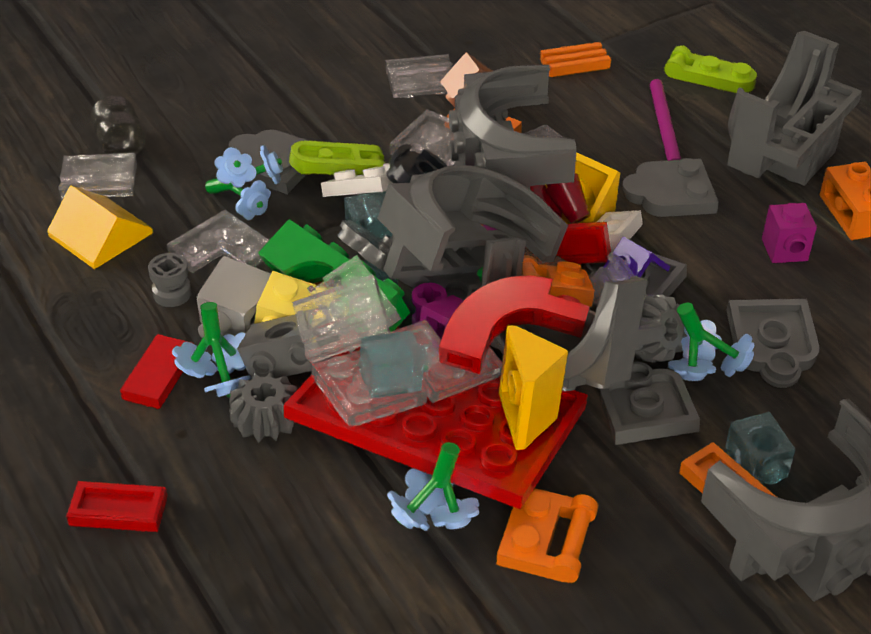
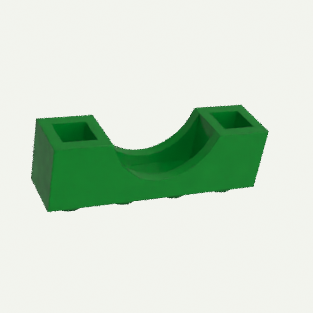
[258,219,410,348]

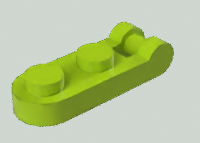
[664,46,757,93]
[289,141,386,176]

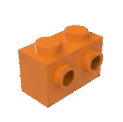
[819,162,871,240]

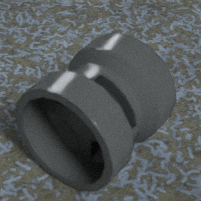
[148,253,192,307]

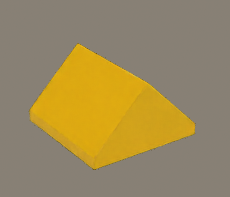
[546,152,620,224]
[47,185,153,269]
[499,325,568,450]

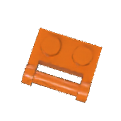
[521,255,595,307]
[496,488,599,583]

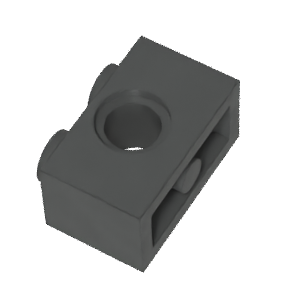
[237,308,339,379]

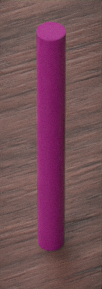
[650,79,681,161]

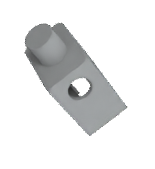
[197,256,271,338]

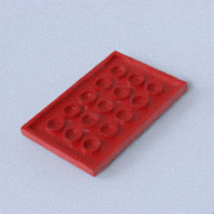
[284,327,588,510]

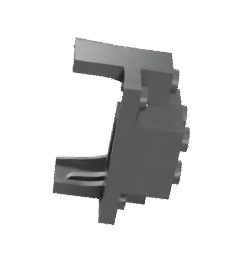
[727,31,862,186]
[449,64,577,189]
[377,165,568,279]
[481,237,664,391]
[701,399,871,602]

